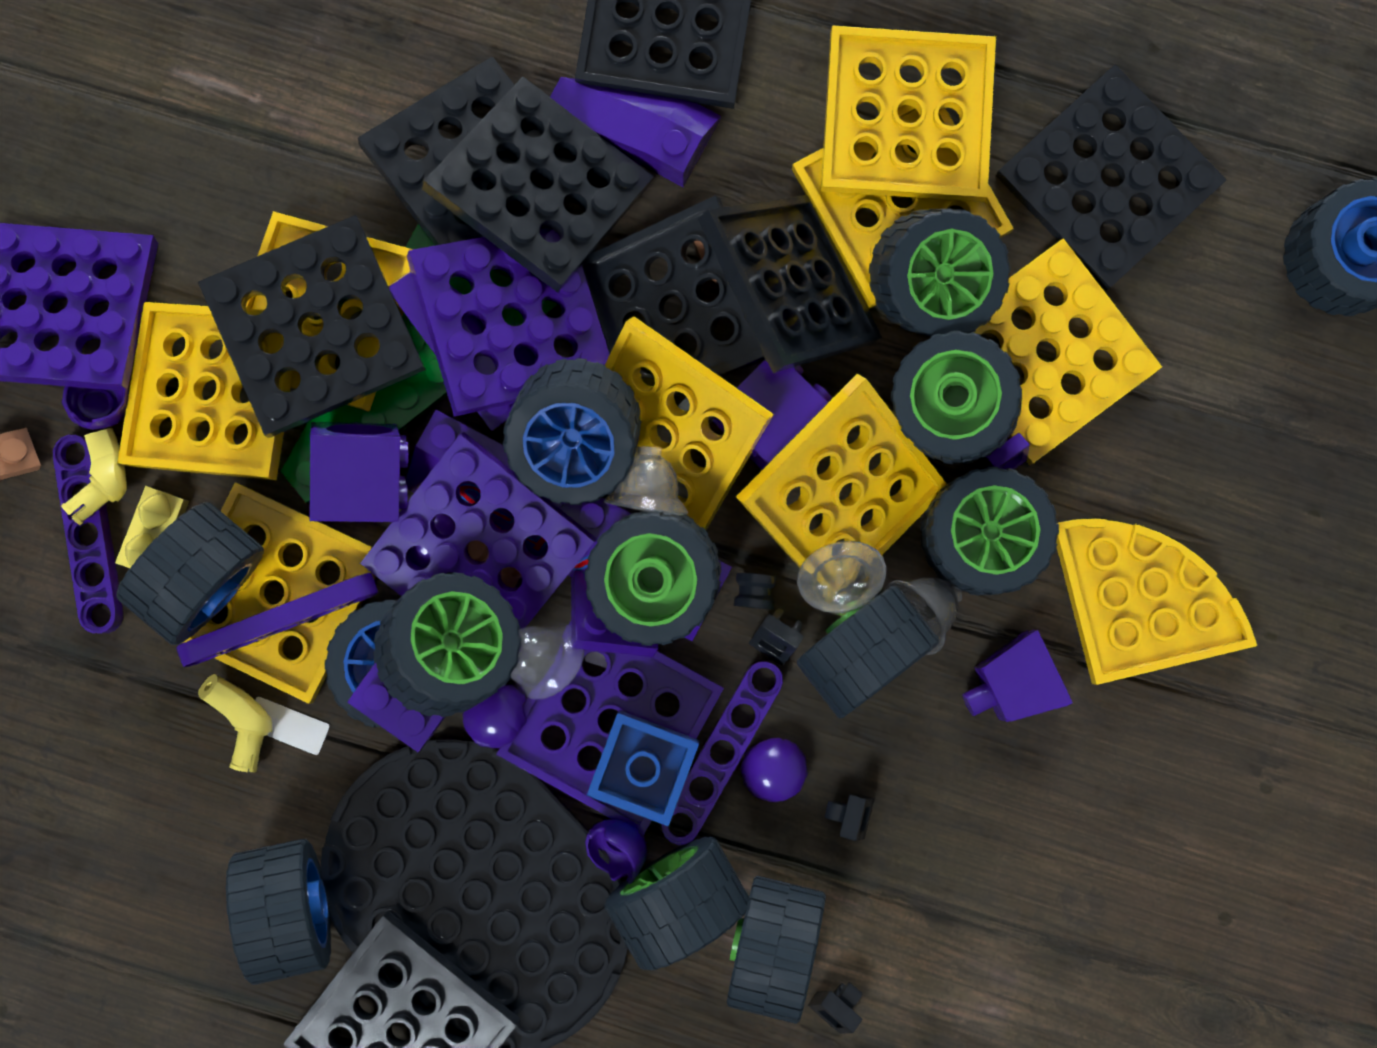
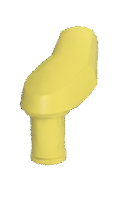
[60,428,127,525]
[198,674,272,772]

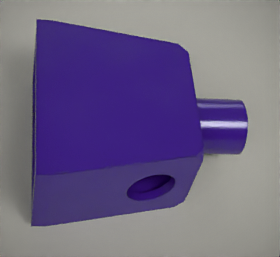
[962,630,1073,722]

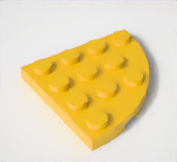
[1056,519,1257,685]

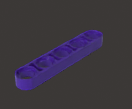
[53,435,123,633]
[176,573,379,668]
[662,661,783,845]

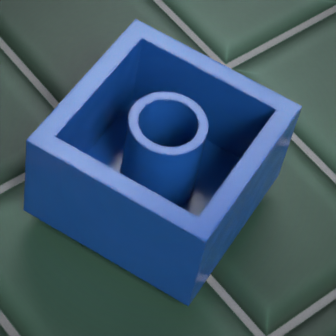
[587,710,699,826]

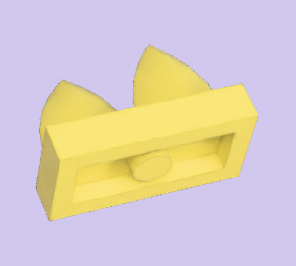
[115,486,189,568]

